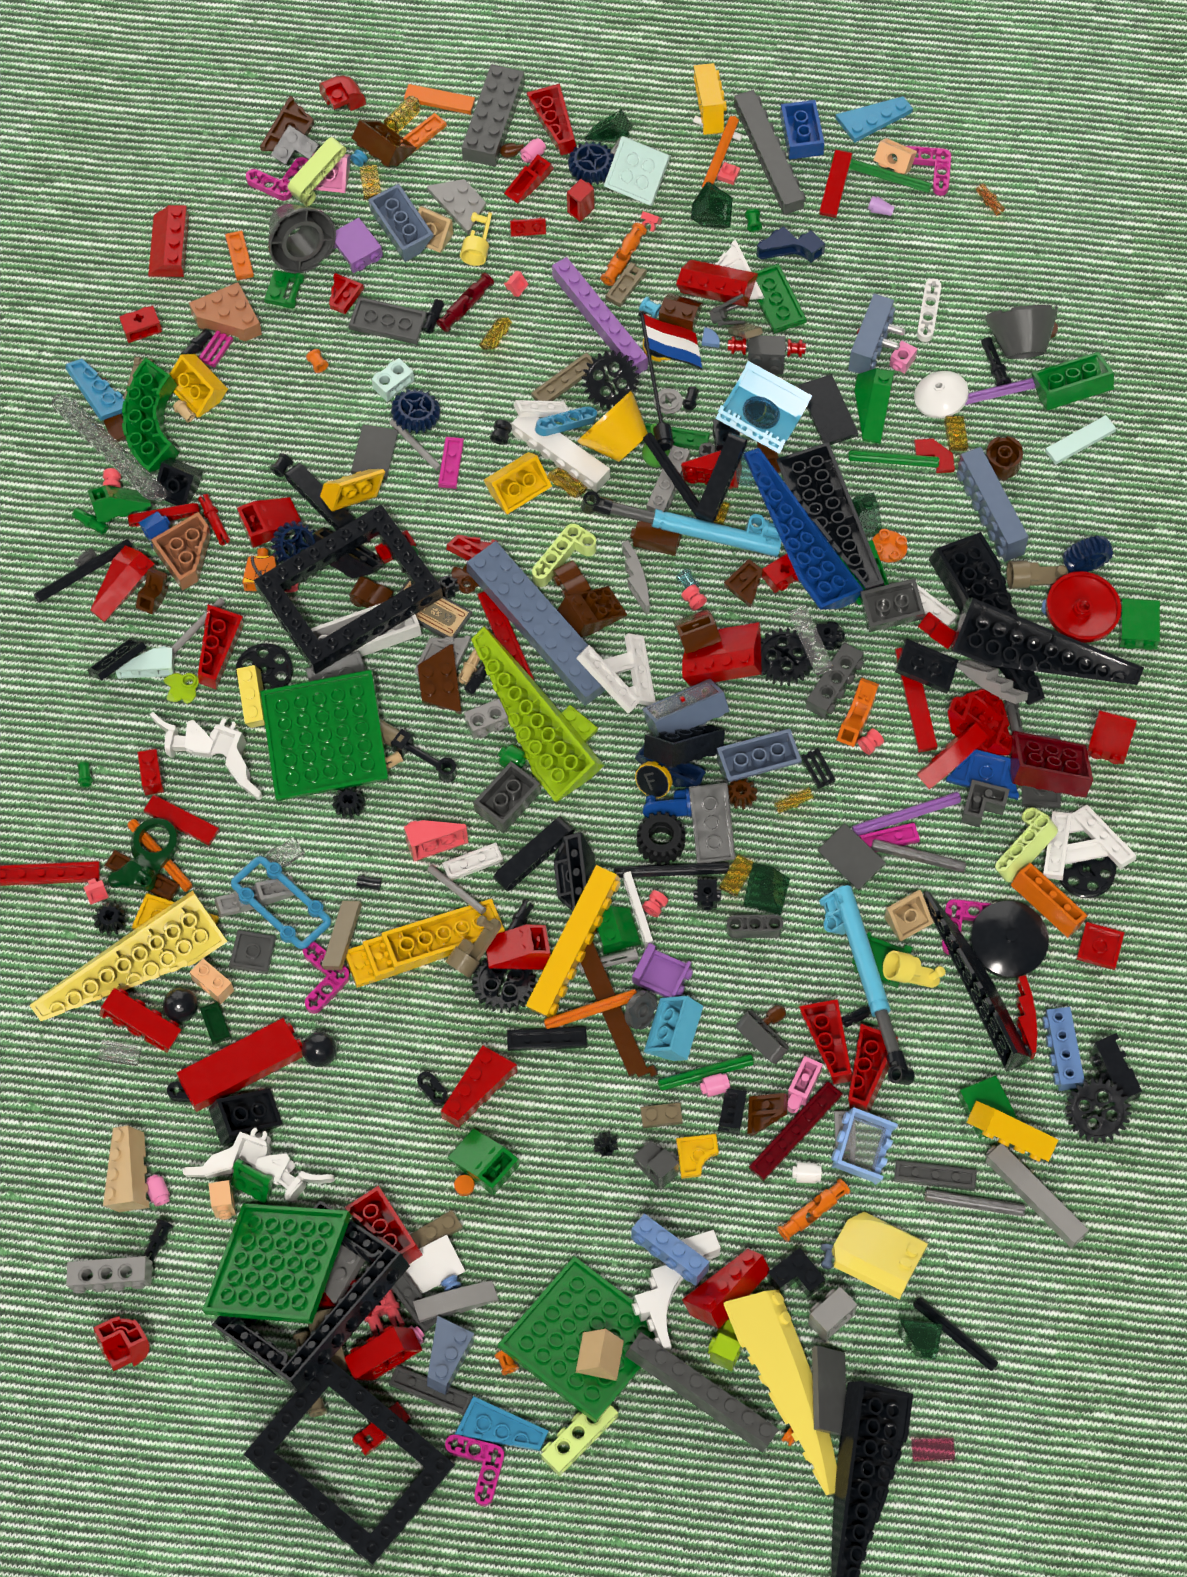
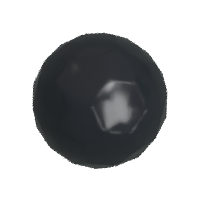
[163,987,198,1023]
[302,1032,337,1067]

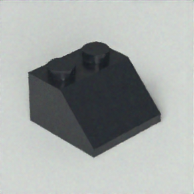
[153,458,203,506]

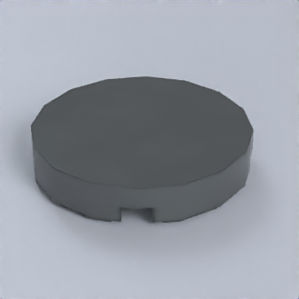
[625,991,658,1030]

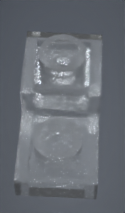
[263,837,305,868]

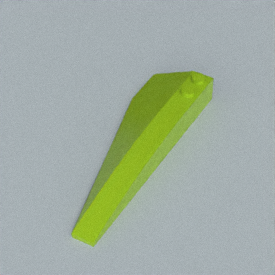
[471,627,605,802]

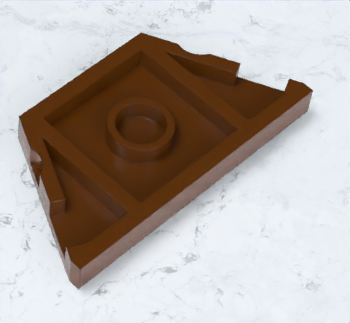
[260,96,314,151]
[417,644,462,714]

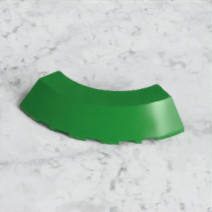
[122,357,179,472]

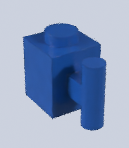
[139,511,171,550]

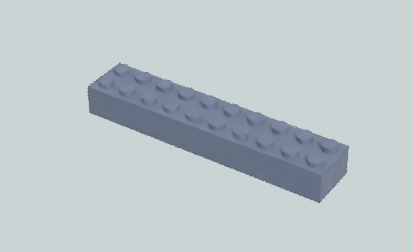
[467,541,606,706]

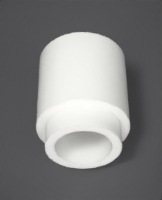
[792,1162,821,1184]

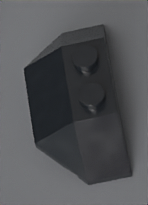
[313,527,383,579]
[554,832,596,912]

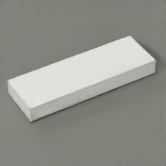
[514,400,569,417]
[917,585,958,626]
[442,843,503,881]

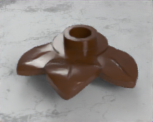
[451,564,479,594]

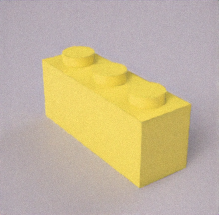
[236,665,265,728]

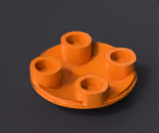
[872,529,908,563]

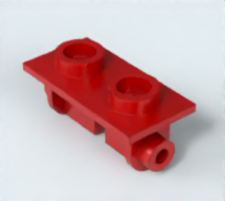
[510,217,546,237]

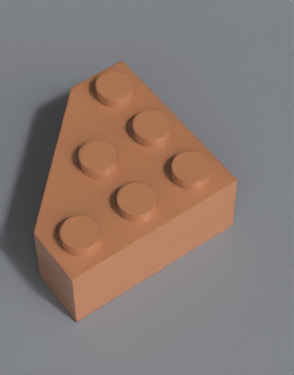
[189,282,262,341]
[151,512,211,591]

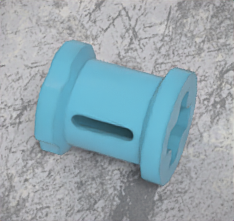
[639,297,661,319]

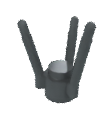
[710,294,745,326]

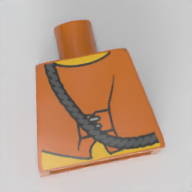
[243,548,276,591]

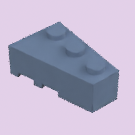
[427,1316,474,1395]

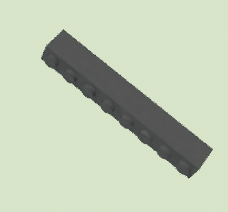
[734,90,806,215]
[625,1332,779,1453]

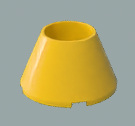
[577,391,648,462]

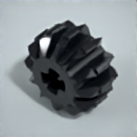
[332,787,365,819]
[93,902,127,936]

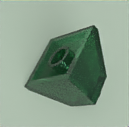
[584,109,633,141]
[691,181,733,228]
[852,492,882,538]
[743,863,790,915]
[897,1319,942,1361]

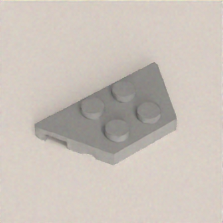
[427,179,486,235]
[414,636,471,677]
[324,1245,365,1305]

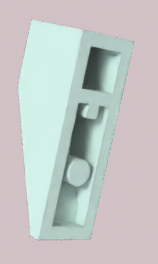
[115,646,174,679]

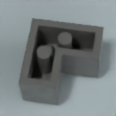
[961,780,1010,828]
[633,1140,679,1190]

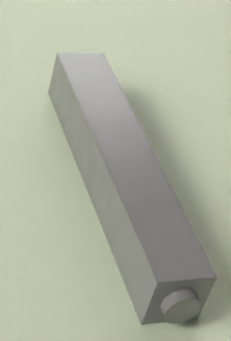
[985,1144,1089,1249]

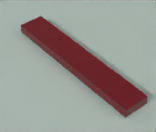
[749,1081,843,1181]

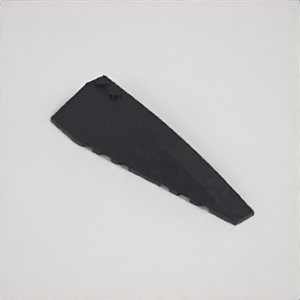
[929,532,1045,705]
[831,1381,913,1577]

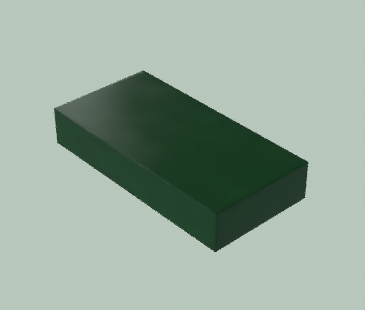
[200,1002,231,1045]

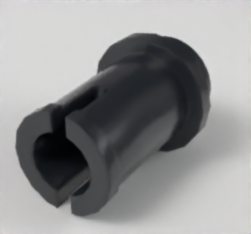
[682,386,699,411]
[356,874,382,891]

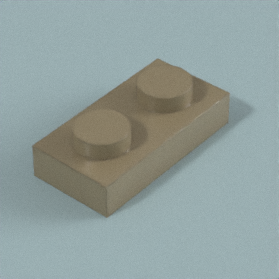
[640,1103,683,1129]

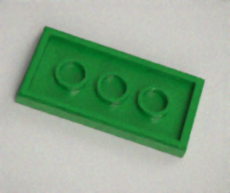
[754,263,807,334]

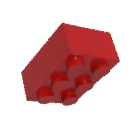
[344,1325,423,1381]

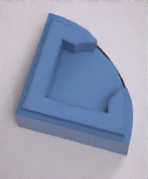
[702,327,720,348]

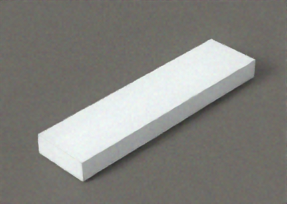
[623,871,653,949]

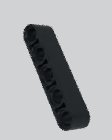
[695,433,748,523]
[284,463,355,531]
[493,816,575,892]

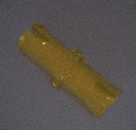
[774,787,814,814]

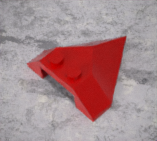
[947,689,1012,756]

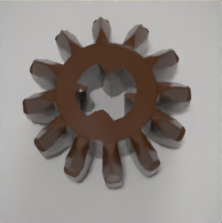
[728,778,757,810]

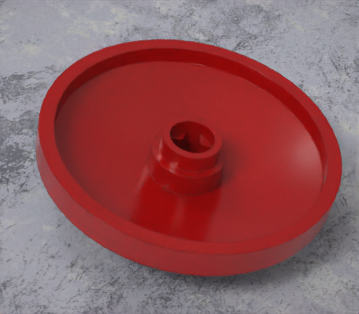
[1046,571,1121,643]

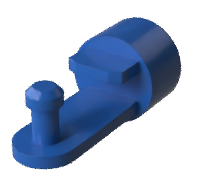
[643,788,692,818]

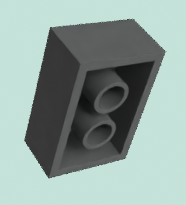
[860,578,925,632]
[473,762,541,834]

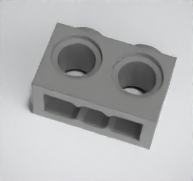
[464,699,508,739]

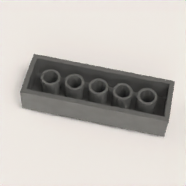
[461,64,525,167]

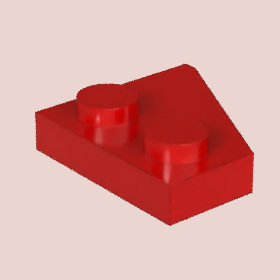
[329,273,364,314]
[446,535,497,561]

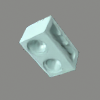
[372,358,414,402]

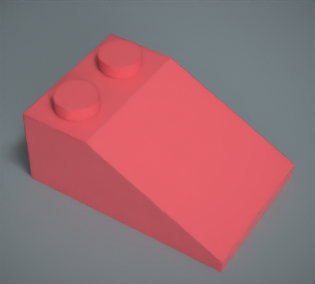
[404,820,468,861]

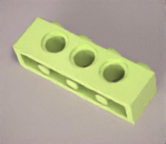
[541,1406,618,1476]

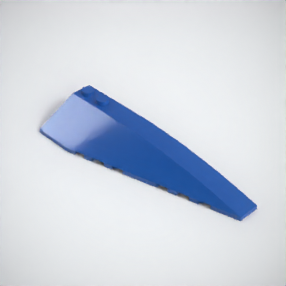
[744,448,863,610]

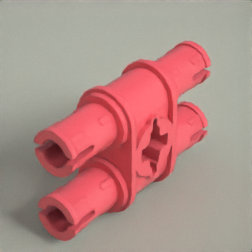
[354,1277,405,1336]

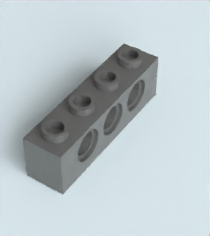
[806,642,865,719]

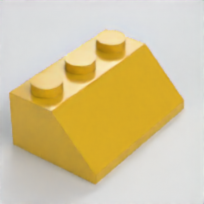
[169,354,228,418]
[484,452,552,514]
[320,469,385,511]

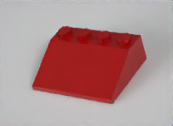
[682,622,762,686]

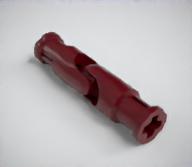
[436,273,494,332]

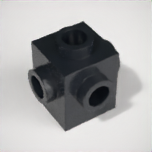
[814,622,845,650]
[693,879,721,910]

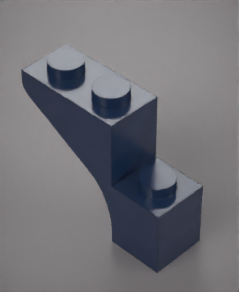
[756,226,825,263]
[635,745,706,787]

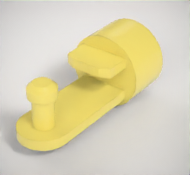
[460,212,492,266]
[883,950,946,988]

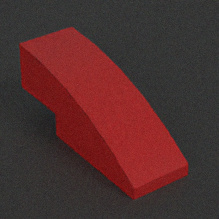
[504,154,554,204]

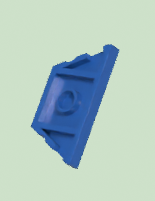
[946,750,1019,800]

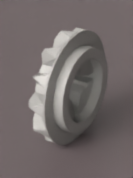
[654,388,683,415]

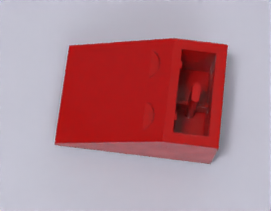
[681,451,742,489]
[237,497,304,548]
[486,924,551,970]

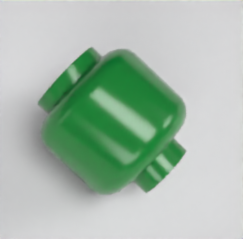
[497,744,527,769]

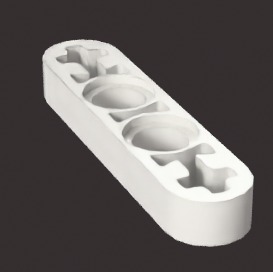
[917,279,941,342]

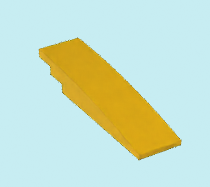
[345,899,505,988]

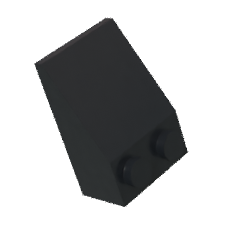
[209,1088,283,1145]

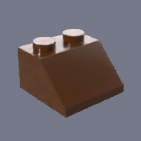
[659,293,703,332]

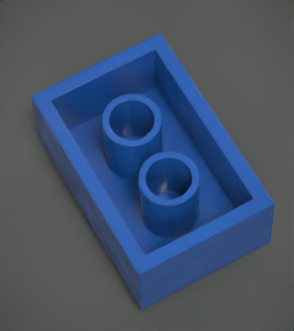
[780,100,824,159]

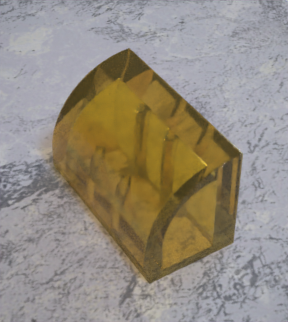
[384,96,420,133]

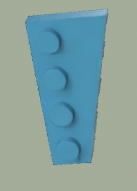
[835,96,913,143]
[65,359,125,421]
[455,1396,549,1452]

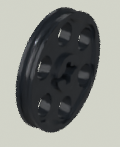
[236,643,293,689]
[1059,842,1116,898]

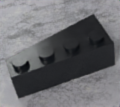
[644,725,725,768]

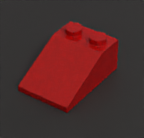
[1087,710,1137,765]

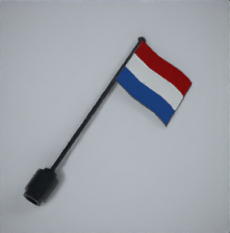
[638,311,702,451]

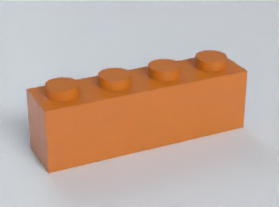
[1011,863,1088,938]

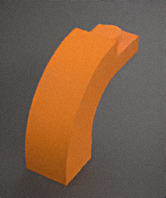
[836,678,879,747]

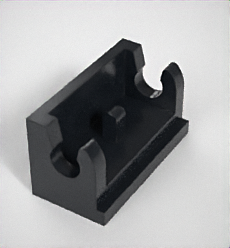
[718,1089,747,1135]

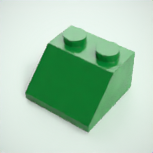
[596,906,641,955]

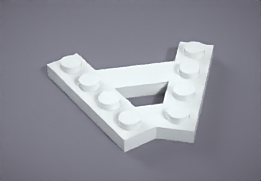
[576,633,656,713]
[1043,805,1136,880]

